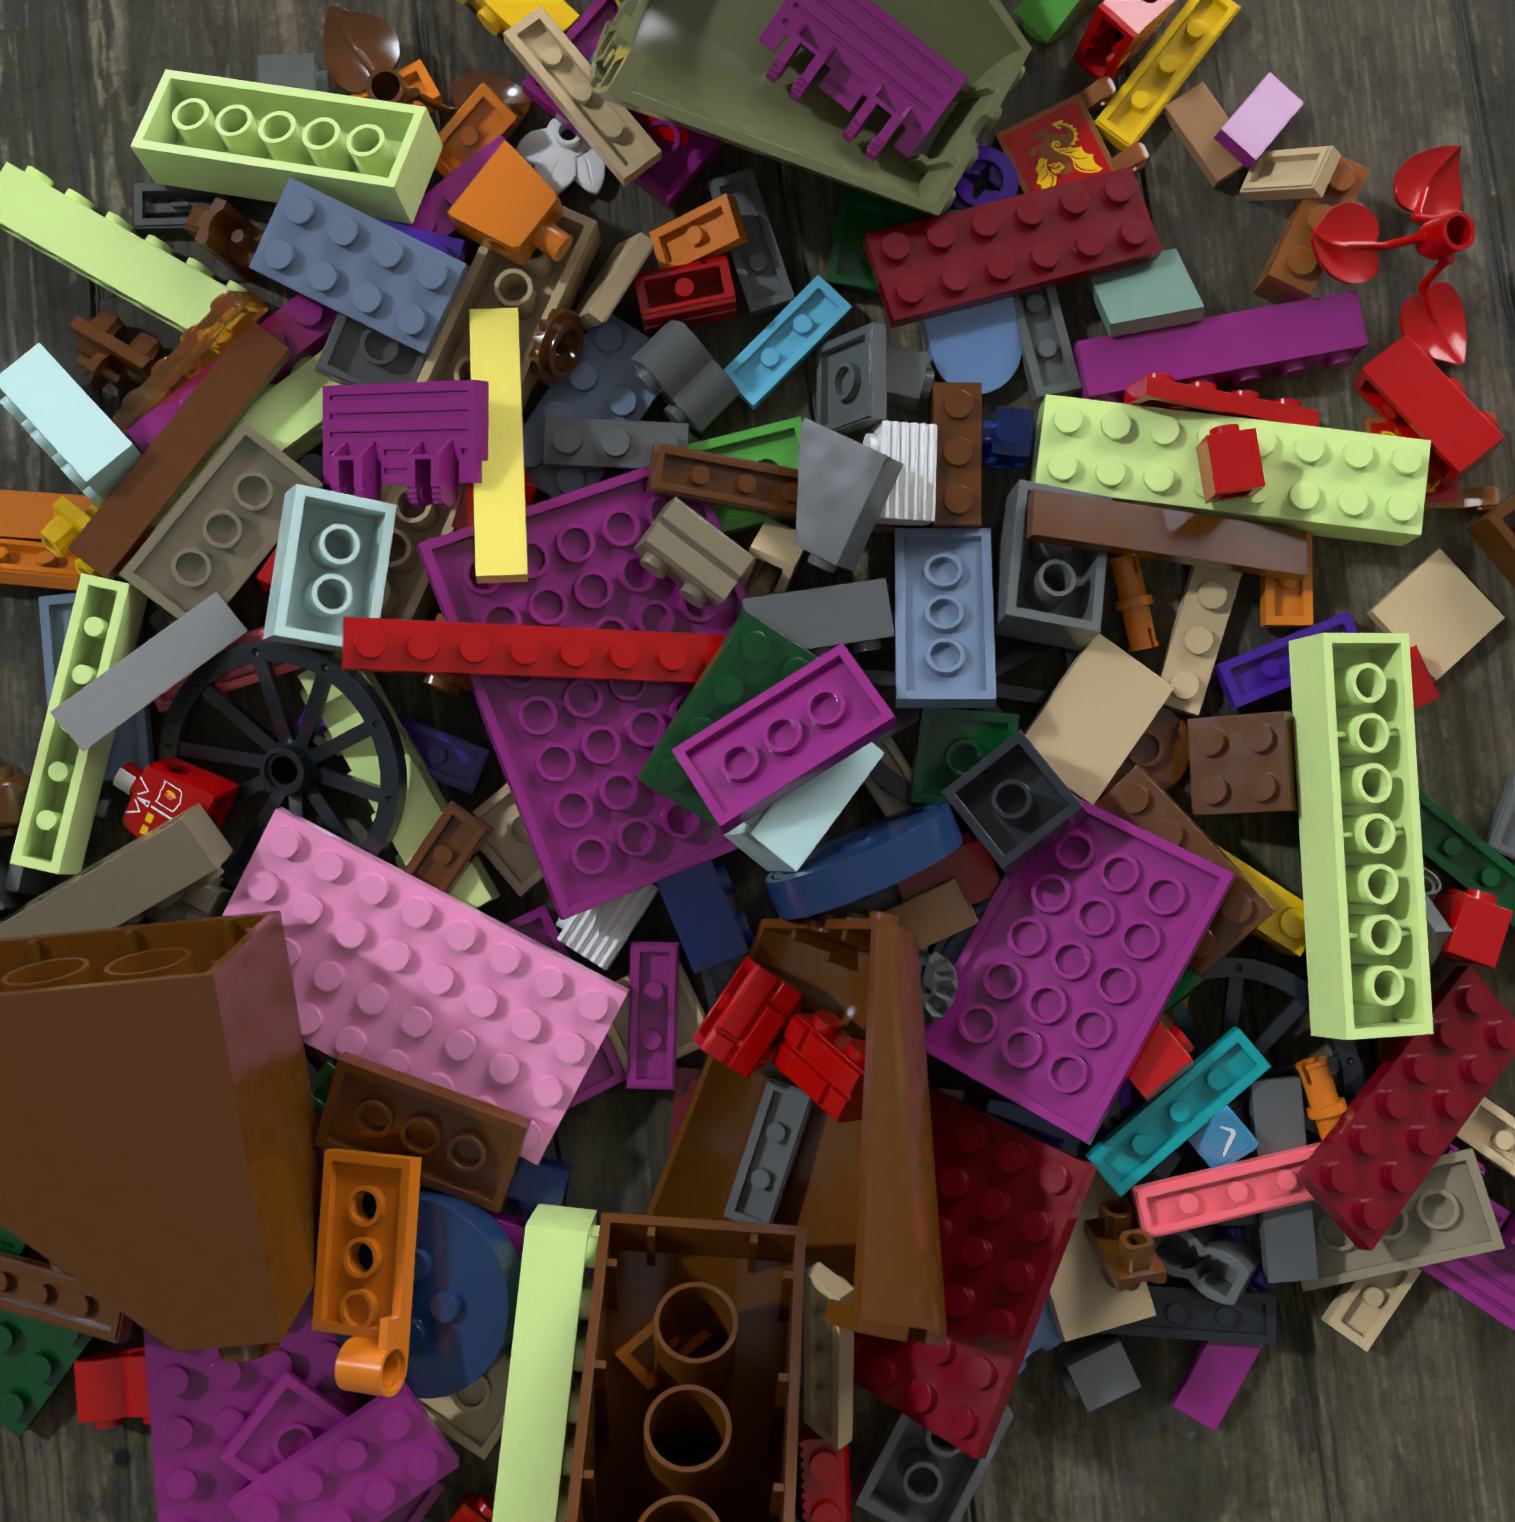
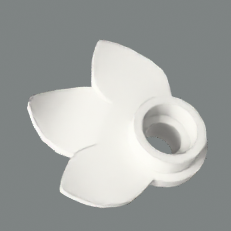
[516,118,606,195]

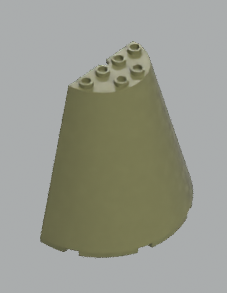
[590,0,1032,216]

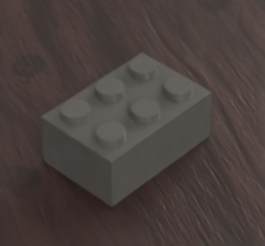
[993,479,1112,651]
[851,1404,1014,1522]

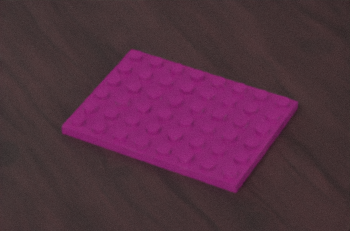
[416,465,748,920]

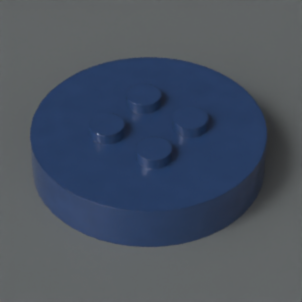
[764,801,964,920]
[335,1188,521,1399]

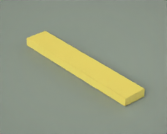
[469,308,528,584]

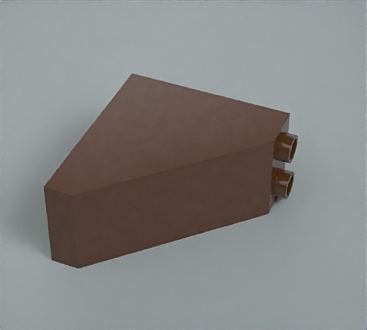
[0,910,323,1363]
[565,1212,806,1522]

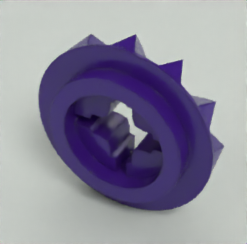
[950,146,1019,210]

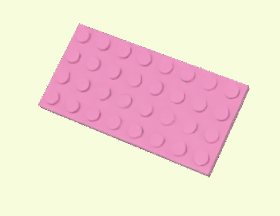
[222,807,629,1165]

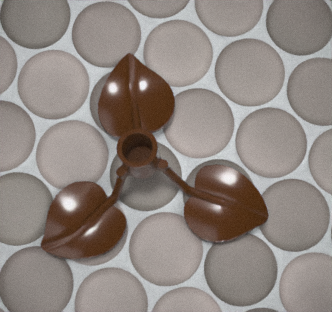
[323,5,532,221]

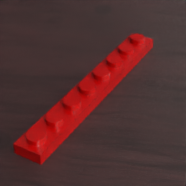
[341,617,727,684]

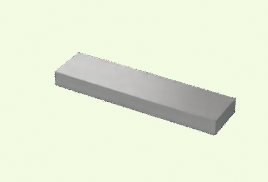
[50,592,247,752]

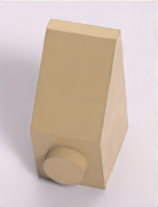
[740,518,805,598]

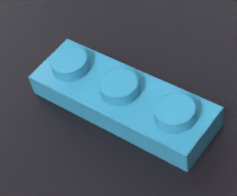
[724,275,852,411]

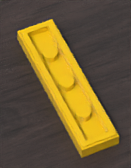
[1094,0,1241,151]

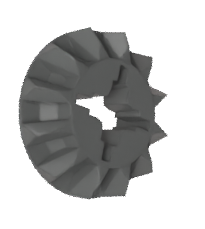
[919,950,958,1028]

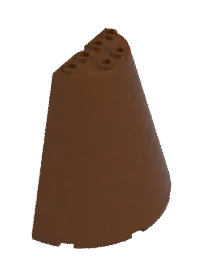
[646,911,947,1346]

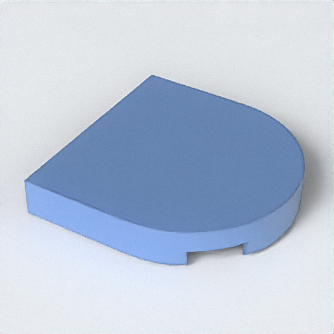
[920,297,1022,394]

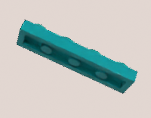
[1084,1026,1271,1197]

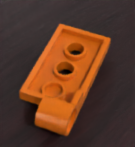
[312,1148,422,1398]

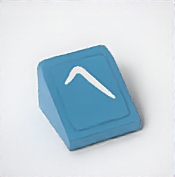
[1187,1105,1260,1168]

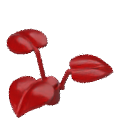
[1311,145,1475,365]

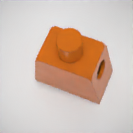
[447,140,573,265]

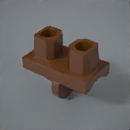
[184,197,264,282]
[69,309,164,394]
[1084,1198,1167,1291]

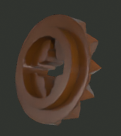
[529,308,584,386]

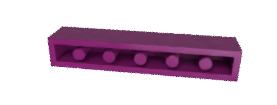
[1072,290,1368,403]

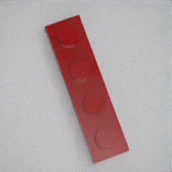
[1124,373,1320,427]

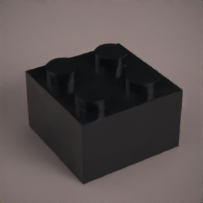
[941,729,1088,878]

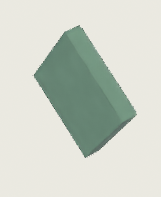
[1084,249,1204,337]

